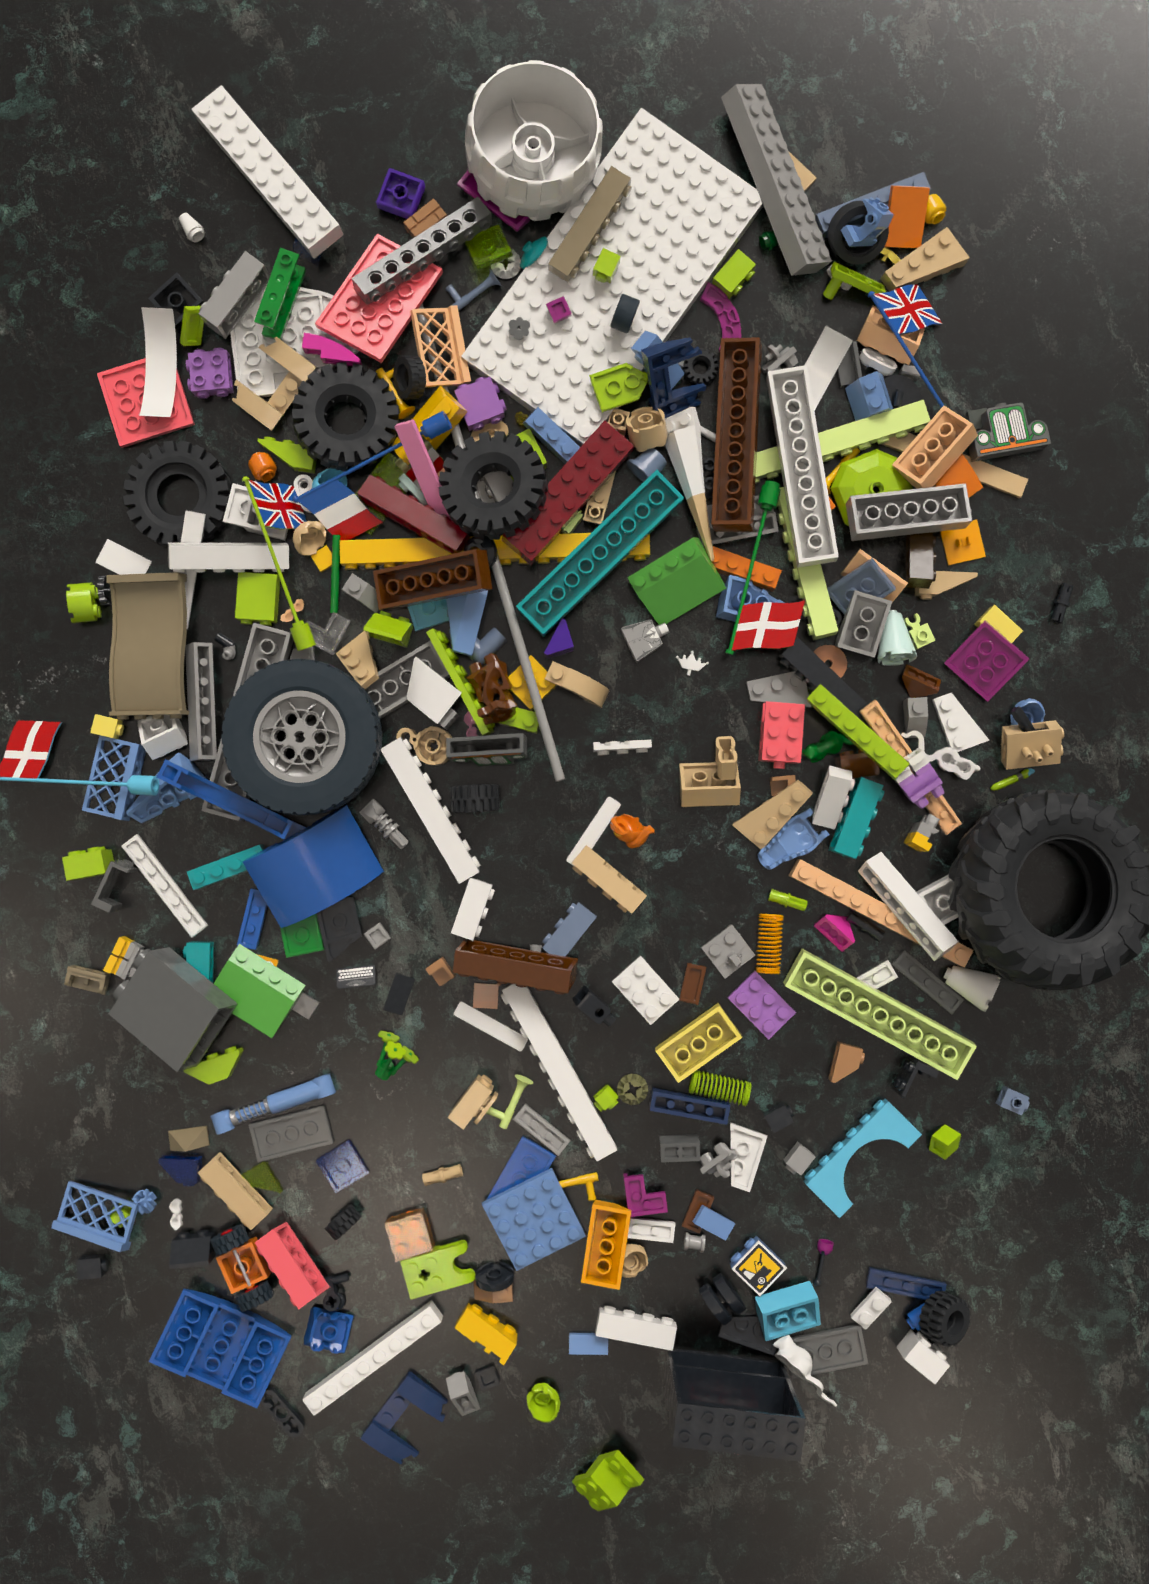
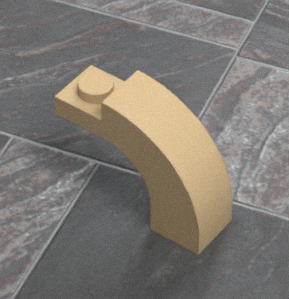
[545,661,609,708]

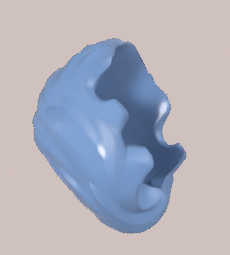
[1010,698,1045,725]

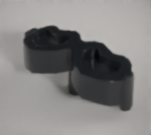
[97,575,111,605]

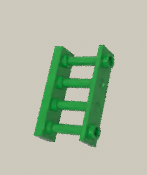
[254,248,306,340]

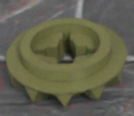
[617,1074,648,1105]

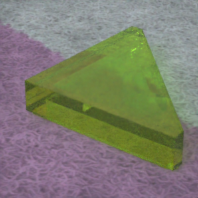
[241,1161,283,1193]

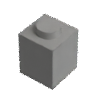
[783,1141,815,1175]

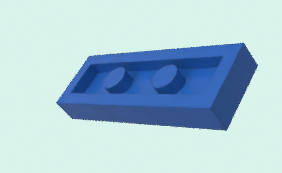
[237,889,268,950]

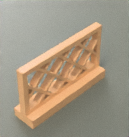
[410,305,471,387]

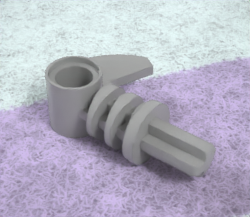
[360,799,409,849]

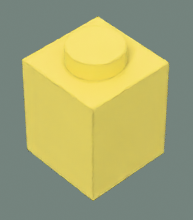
[90,714,124,739]

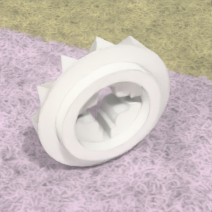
[490,247,521,279]

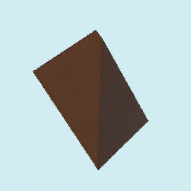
[902,664,941,698]

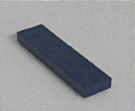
[865,1267,947,1300]

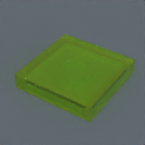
[465,224,513,270]

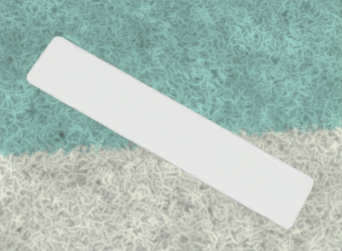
[567,797,621,866]
[454,1002,528,1051]

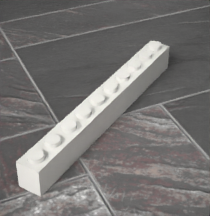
[501,984,617,1161]

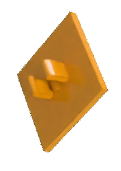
[940,520,986,566]

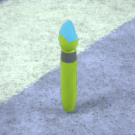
[991,768,1035,791]

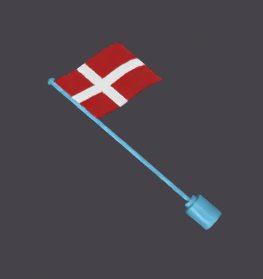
[0,720,159,796]

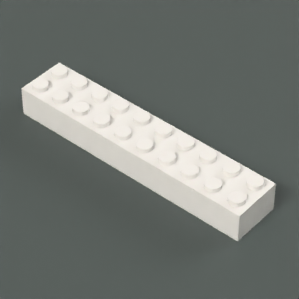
[192,85,344,258]
[766,365,839,568]

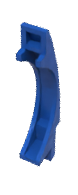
[157,759,306,839]

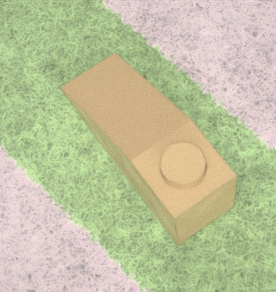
[915,571,978,600]

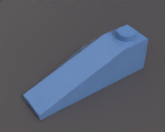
[716,575,785,622]
[446,590,488,656]
[126,752,206,823]

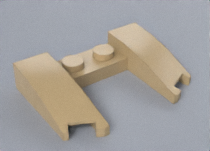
[232,337,317,431]

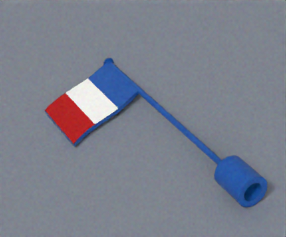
[293,411,452,540]

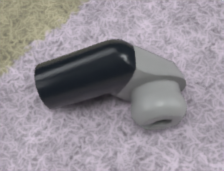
[214,633,236,660]

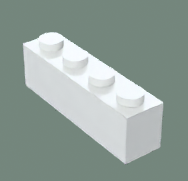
[595,1306,677,1351]

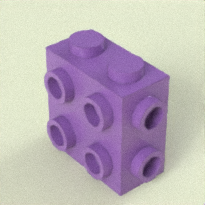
[186,348,234,398]
[454,376,507,431]

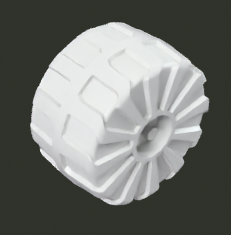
[465,60,603,221]

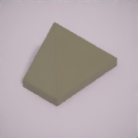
[168,1126,210,1152]

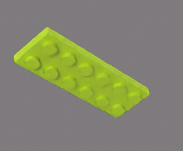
[426,628,495,735]

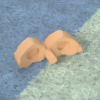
[280,599,304,622]

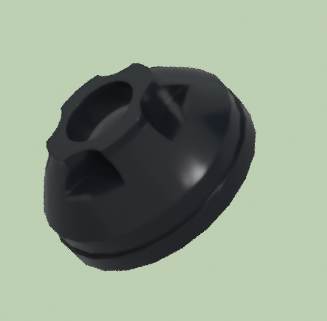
[463,536,498,569]

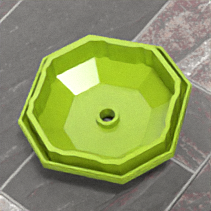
[830,449,913,526]

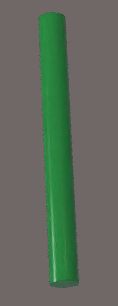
[330,535,341,613]

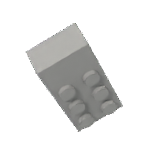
[198,251,270,339]

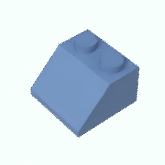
[845,371,893,421]

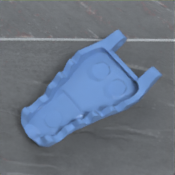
[758,808,830,870]

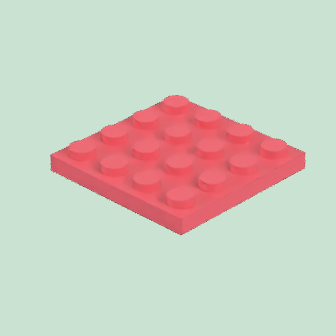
[97,358,195,448]

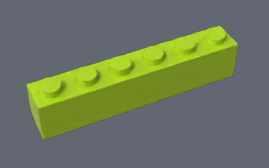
[807,684,910,780]

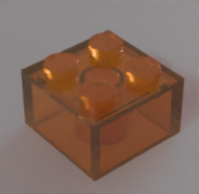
[384,1207,435,1262]

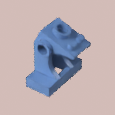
[841,197,894,247]

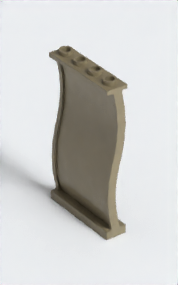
[107,572,189,719]

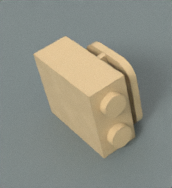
[448,1074,498,1130]

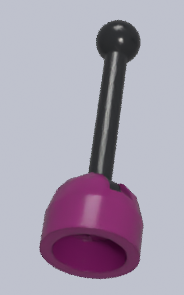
[814,1239,834,1287]

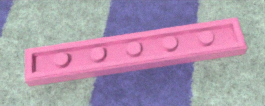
[395,419,454,523]

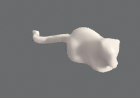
[901,730,980,780]
[773,1335,837,1407]

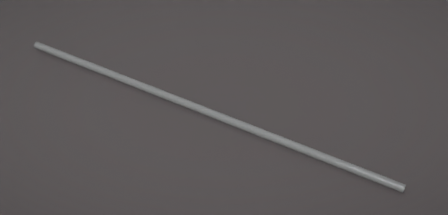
[417,303,565,782]

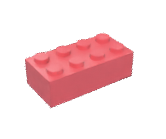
[255,1222,330,1310]

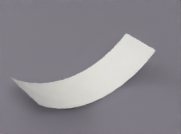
[139,307,177,417]
[805,326,853,411]

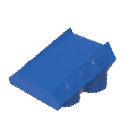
[304,1307,353,1354]

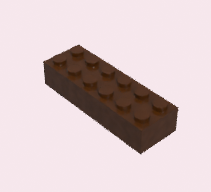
[373,549,492,610]
[453,939,578,995]

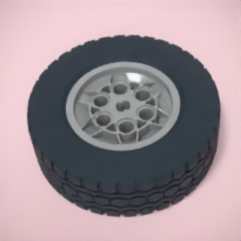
[221,659,382,815]

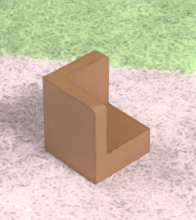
[770,775,796,797]
[426,957,456,986]

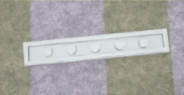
[178,510,206,629]
[121,834,208,938]

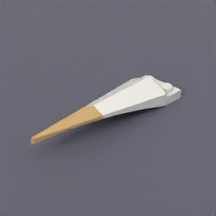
[665,407,715,561]

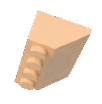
[892,406,978,489]

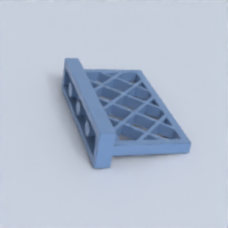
[82,735,146,821]
[51,1181,139,1252]

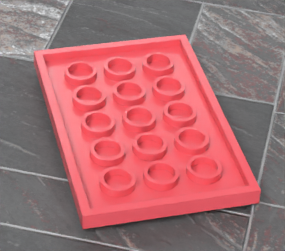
[315,234,443,363]

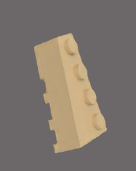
[880,227,970,292]

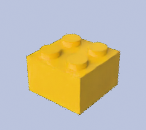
[508,655,557,711]

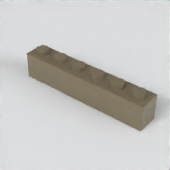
[548,166,632,282]

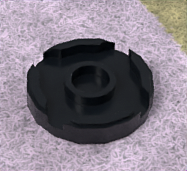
[475,1262,514,1292]

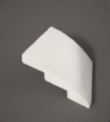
[406,657,462,724]

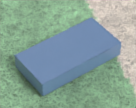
[692,1205,735,1241]
[569,1333,608,1355]

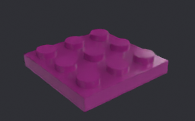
[944,620,1029,702]

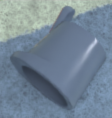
[626,448,667,482]

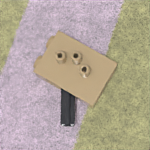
[1001,706,1064,770]

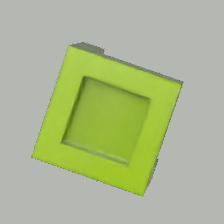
[929,1125,961,1160]

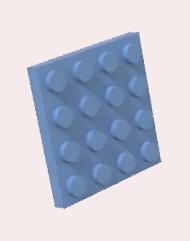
[482,1168,586,1271]

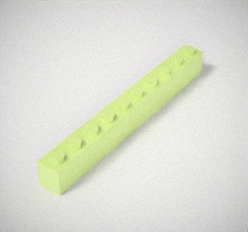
[755,400,930,484]

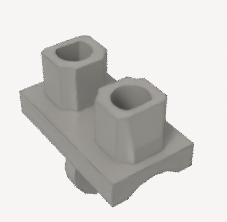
[761,344,798,373]
[700,1143,737,1178]

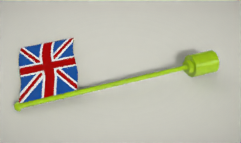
[242,476,316,651]

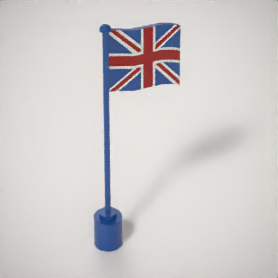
[868,284,944,408]

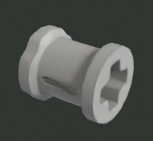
[684,1232,706,1253]

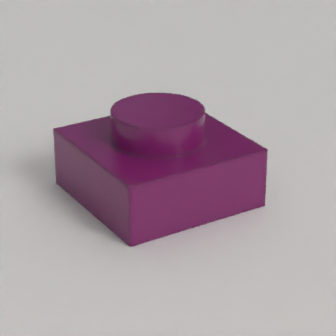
[546,296,572,324]

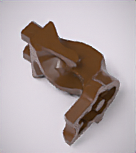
[467,653,518,725]

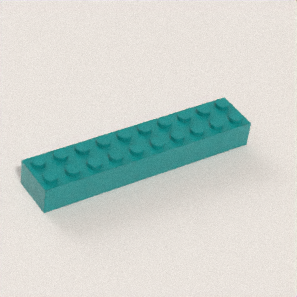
[516,470,684,637]

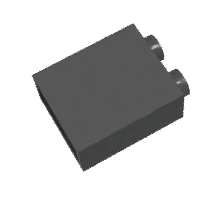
[108,947,238,1072]

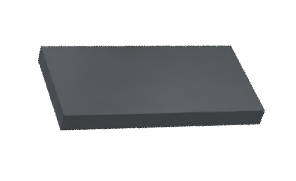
[249,1105,334,1162]
[790,1324,868,1379]

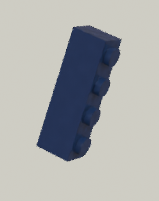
[649,1088,731,1125]

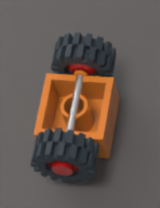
[210,1224,274,1312]

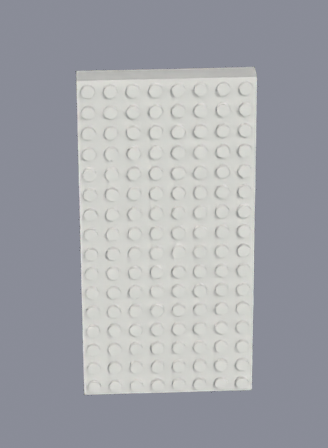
[461,108,764,447]

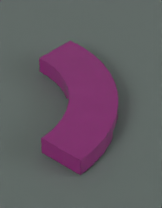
[700,282,742,352]

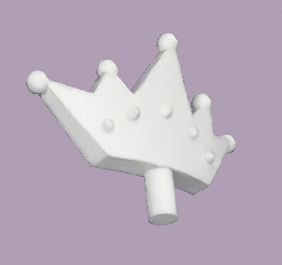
[676,651,709,676]

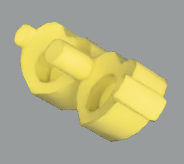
[880,247,900,264]

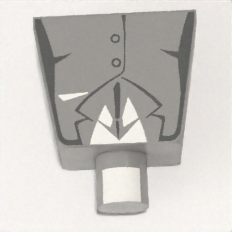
[620,620,669,663]

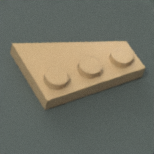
[336,631,379,689]

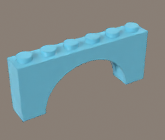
[804,1099,922,1218]

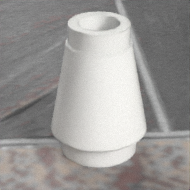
[179,213,205,242]

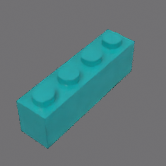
[187,844,266,890]
[183,942,214,983]

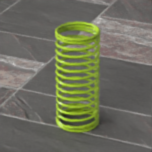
[689,1070,752,1107]

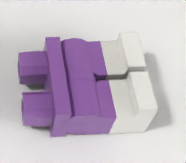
[895,748,944,809]

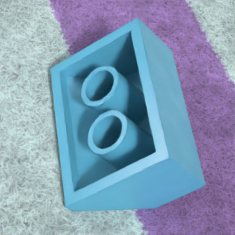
[755,1281,821,1341]

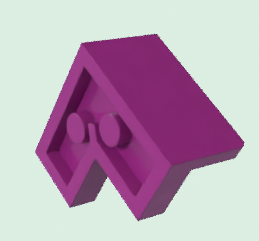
[623,1173,668,1217]

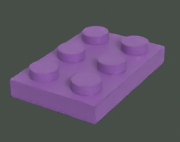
[727,970,796,1040]

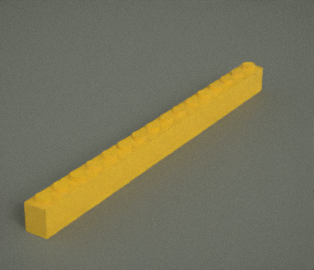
[340,533,650,570]

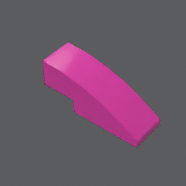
[302,333,362,367]

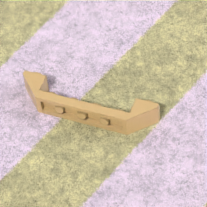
[583,408,630,525]

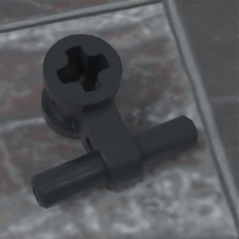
[323,1273,349,1311]

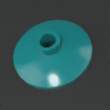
[520,236,548,269]

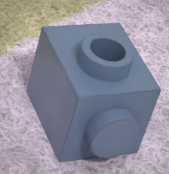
[996,1086,1029,1115]

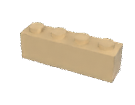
[198,1152,273,1230]

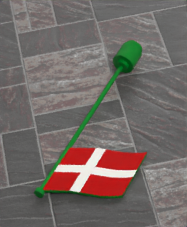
[725,481,805,655]

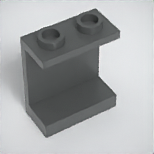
[91,859,138,913]

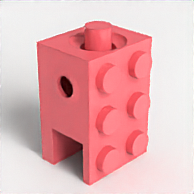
[758,701,805,769]

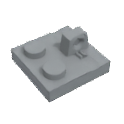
[701,924,755,978]

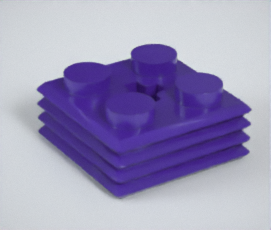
[376,168,425,219]

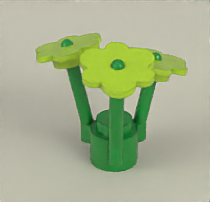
[375,1031,419,1080]

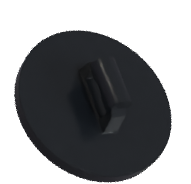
[884,375,921,409]

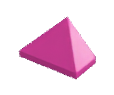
[814,914,855,952]

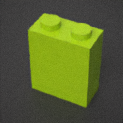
[235,572,280,626]

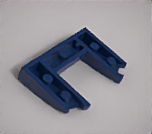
[641,338,706,418]
[360,1371,448,1464]

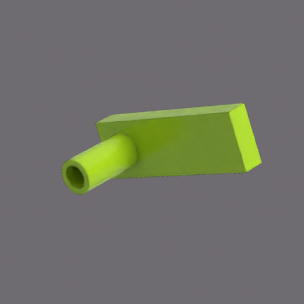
[823,262,886,299]

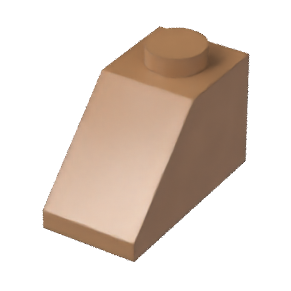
[828,1042,865,1083]
[473,1280,514,1303]

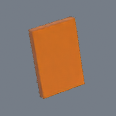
[884,185,930,248]

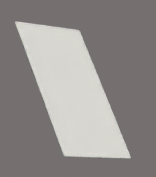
[96,539,152,575]

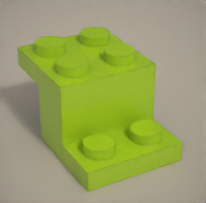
[572,1450,645,1511]

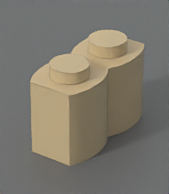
[715,736,737,780]

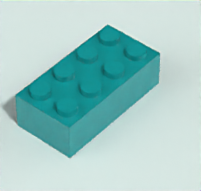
[828,777,884,859]

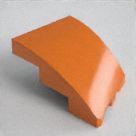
[933,454,983,498]

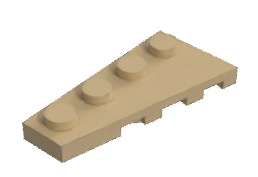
[732,780,813,849]

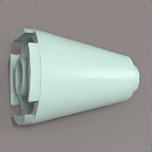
[877,610,917,666]

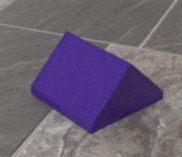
[544,619,574,659]

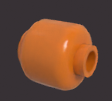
[248,452,277,482]

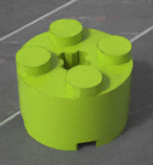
[66,582,102,623]

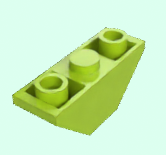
[183,1046,243,1084]

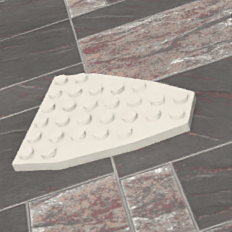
[230,283,359,397]

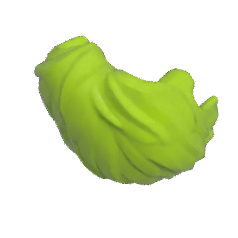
[526,1383,560,1423]

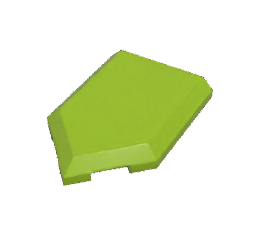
[589,363,648,412]

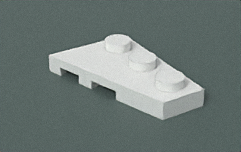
[932,693,989,752]

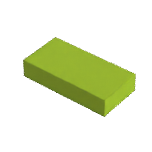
[180,306,204,346]

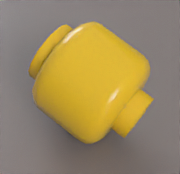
[925,194,946,224]

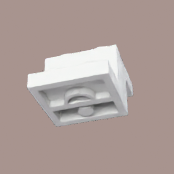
[223,483,288,541]

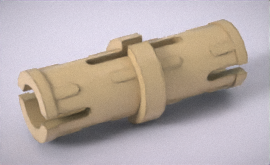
[422,1164,463,1186]

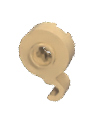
[396,726,453,766]

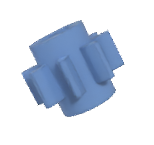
[132,1189,157,1215]

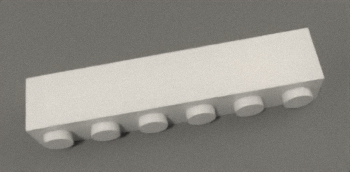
[168,543,289,573]
[858,852,958,961]

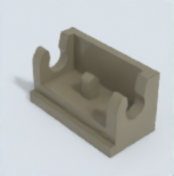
[64,965,111,995]

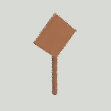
[473,983,501,1009]

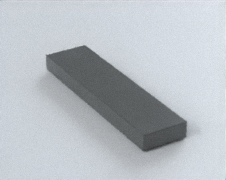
[891,950,964,1014]

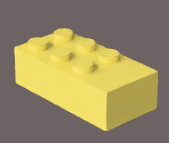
[655,1003,742,1083]

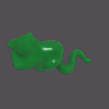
[801,731,854,763]

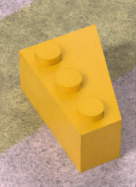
[455,1303,518,1365]

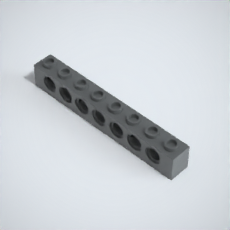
[352,197,492,305]

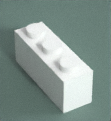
[812,765,855,829]
[451,877,495,941]

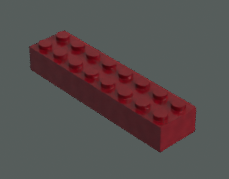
[502,420,634,566]

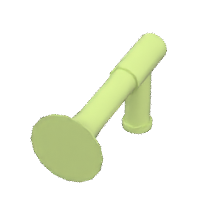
[486,1074,533,1129]

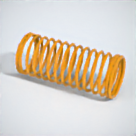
[756,914,784,974]

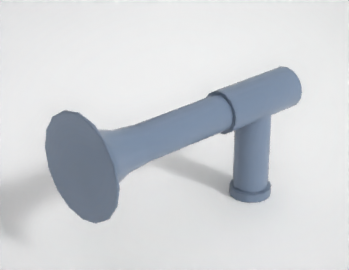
[445,269,501,311]

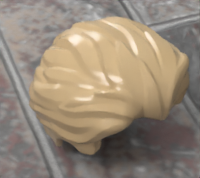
[293,521,326,556]
[622,1244,648,1278]

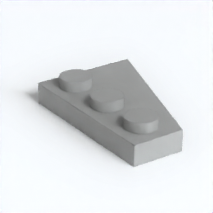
[746,671,811,708]

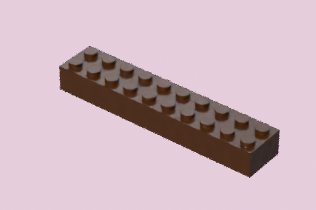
[711,337,762,532]

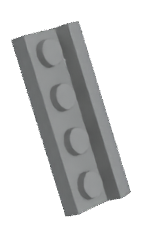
[697,495,779,546]

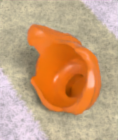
[610,814,654,849]

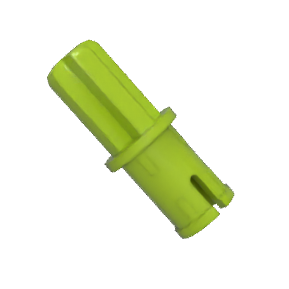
[768,889,808,911]

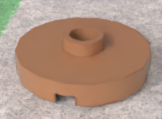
[813,645,847,678]

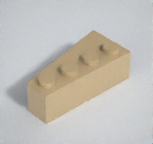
[572,845,647,914]

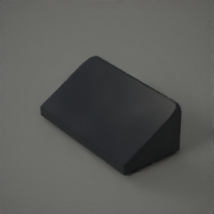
[383,972,415,1015]

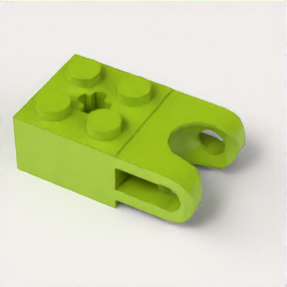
[400,1240,476,1299]

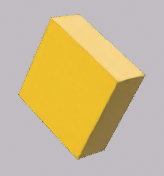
[310,545,332,573]

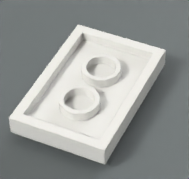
[612,955,679,1025]

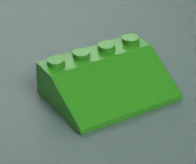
[627,537,727,625]
[214,944,306,1039]

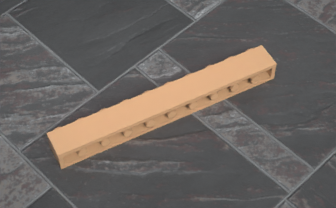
[789,859,973,968]

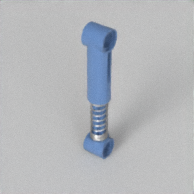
[210,1073,336,1135]

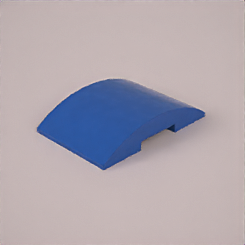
[242,805,384,928]
[149,1289,291,1408]

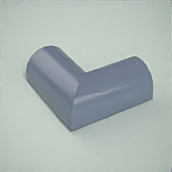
[469,627,507,666]

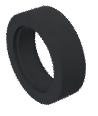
[828,201,889,264]

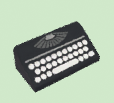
[336,965,377,989]

